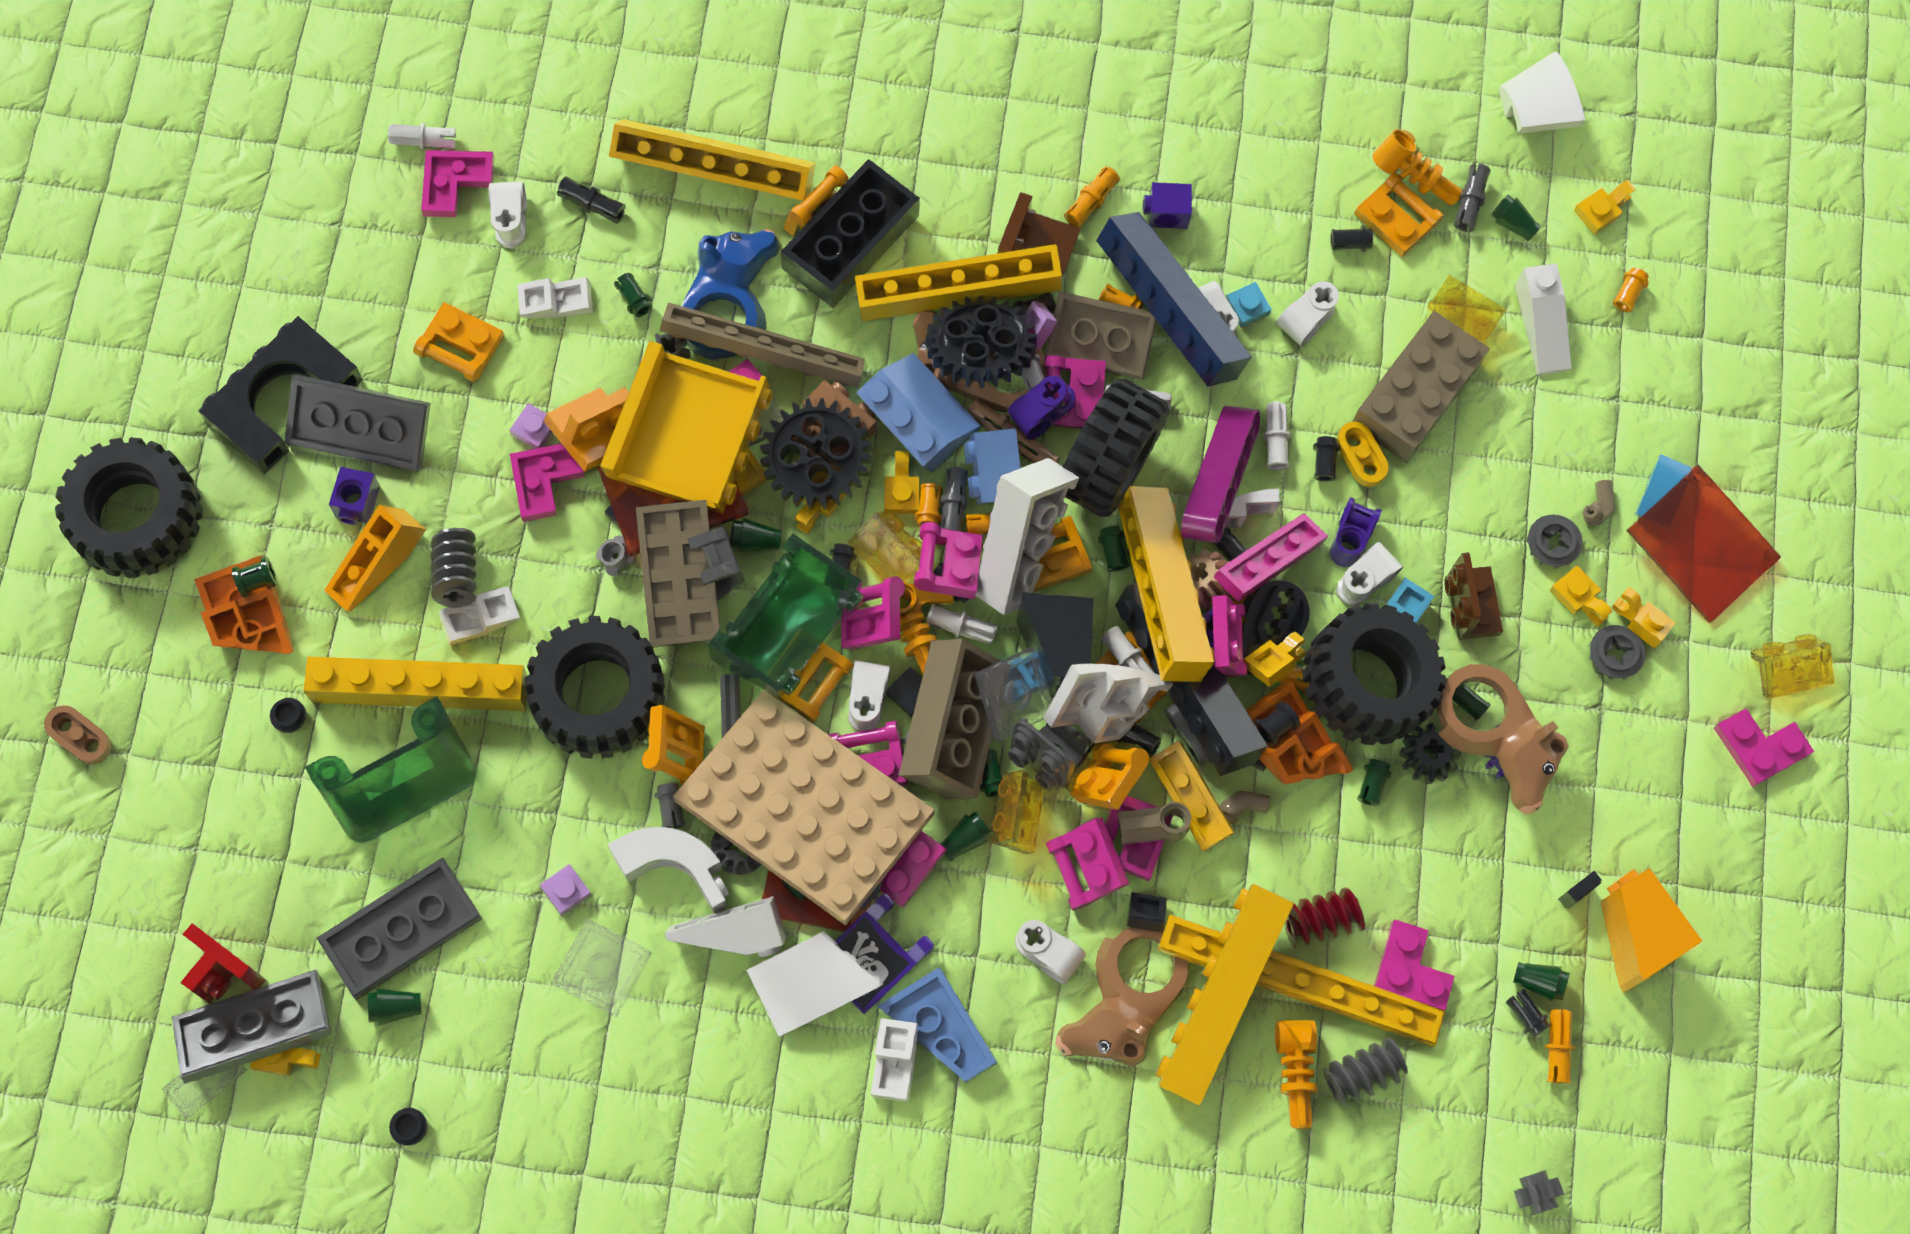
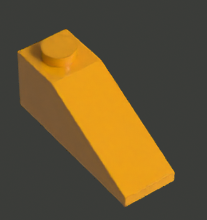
[324,505,426,612]

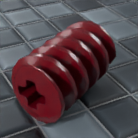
[1284,887,1365,948]

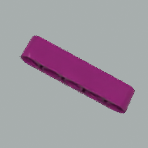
[1181,405,1260,543]

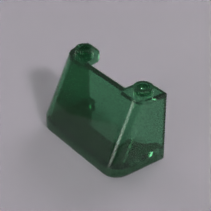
[708,533,863,698]
[305,696,477,843]

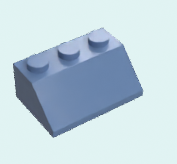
[856,353,981,473]

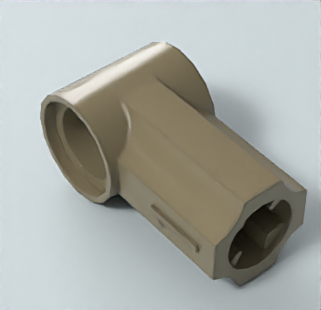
[1118,802,1191,845]

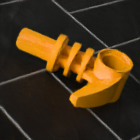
[1372,129,1462,205]
[900,582,953,674]
[1275,1020,1318,1130]

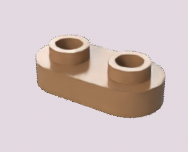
[44,705,112,765]

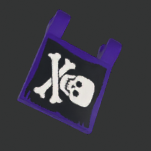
[835,894,934,1015]

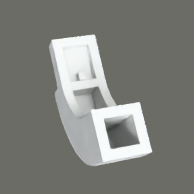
[607,827,729,913]

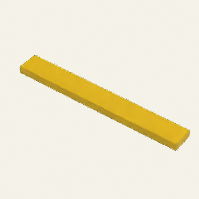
[1157,914,1445,1047]

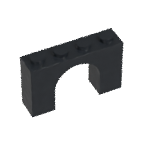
[198,316,363,475]

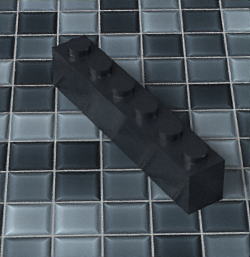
[1115,583,1268,776]

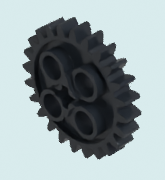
[926,295,1037,388]
[760,398,873,510]

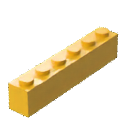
[609,119,816,201]
[855,244,1062,322]
[1118,486,1214,682]
[303,656,527,711]
[1155,884,1294,1106]

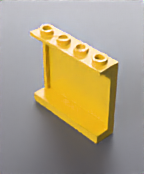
[600,341,773,514]

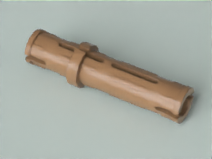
[967,398,1060,463]

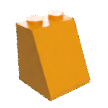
[1601,868,1703,993]

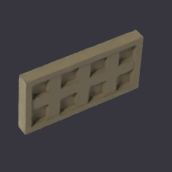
[636,500,722,648]

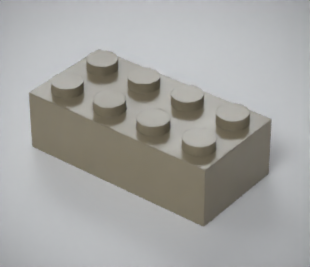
[1352,311,1490,463]
[899,639,1009,799]

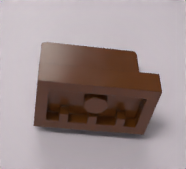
[997,192,1080,278]
[1444,552,1503,640]

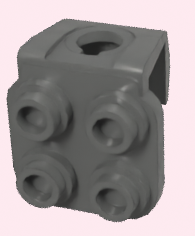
[687,527,745,600]
[1008,718,1091,791]

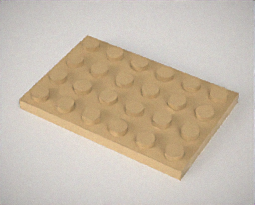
[673,690,935,925]

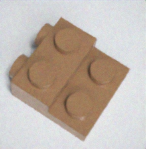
[791,379,877,474]

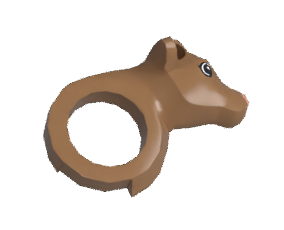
[913,310,1047,413]
[1437,664,1569,814]
[1055,927,1188,1067]

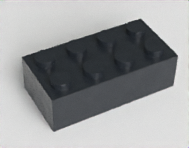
[781,159,920,308]

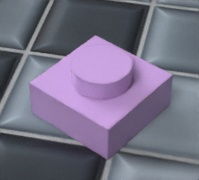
[1026,301,1058,349]
[509,403,553,449]
[540,864,591,916]

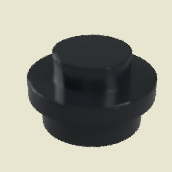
[270,698,307,733]
[389,1108,428,1146]

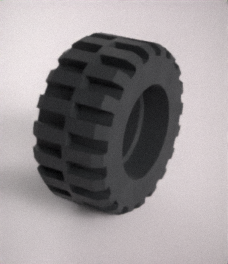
[1063,379,1170,517]
[55,437,203,578]
[1302,603,1446,745]
[525,616,665,759]

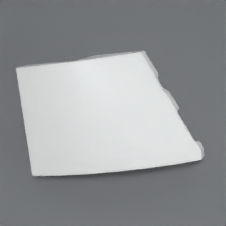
[1499,52,1586,134]
[1044,664,1173,743]
[747,932,883,1036]

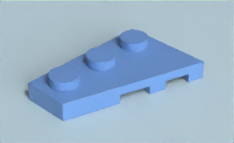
[877,967,998,1082]

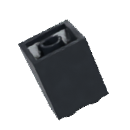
[1017,592,1094,698]

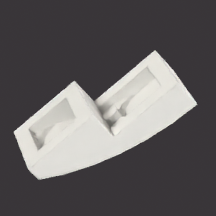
[517,277,593,318]
[1225,488,1280,528]
[439,586,520,646]
[870,1018,918,1102]

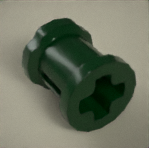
[232,556,278,598]

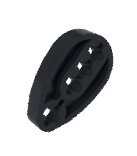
[1242,580,1310,676]

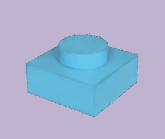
[1226,282,1272,328]
[1386,577,1434,623]

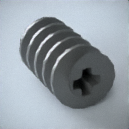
[431,528,477,608]
[1324,1037,1408,1108]

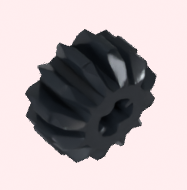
[1399,723,1461,784]

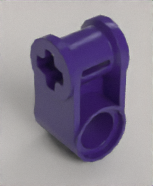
[1008,376,1076,440]
[1329,497,1382,567]

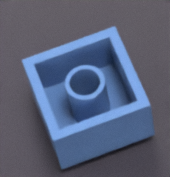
[964,428,1020,505]

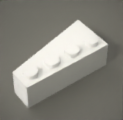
[976,458,1079,615]

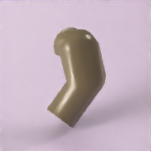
[1583,480,1615,526]
[1220,791,1270,824]

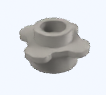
[596,535,636,576]

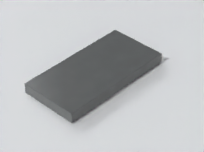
[284,375,431,472]
[317,857,483,1000]
[172,969,332,1084]

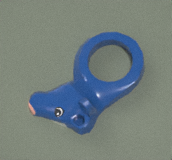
[682,229,780,361]

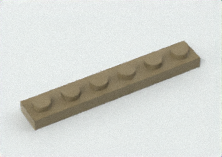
[660,302,865,388]

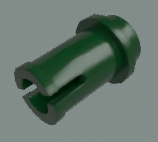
[614,273,652,317]
[1098,526,1129,572]
[1452,683,1491,721]
[980,749,1008,797]
[1357,759,1392,807]

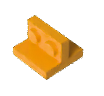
[544,387,629,472]

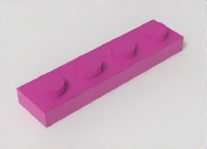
[1214,513,1328,602]

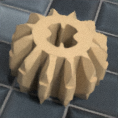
[1190,549,1231,610]

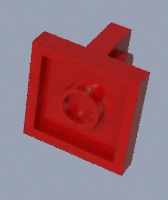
[180,923,266,1004]

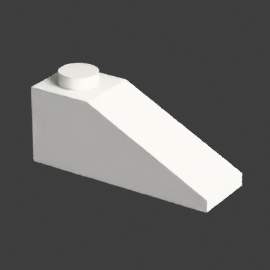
[1514,263,1572,376]
[665,896,787,957]

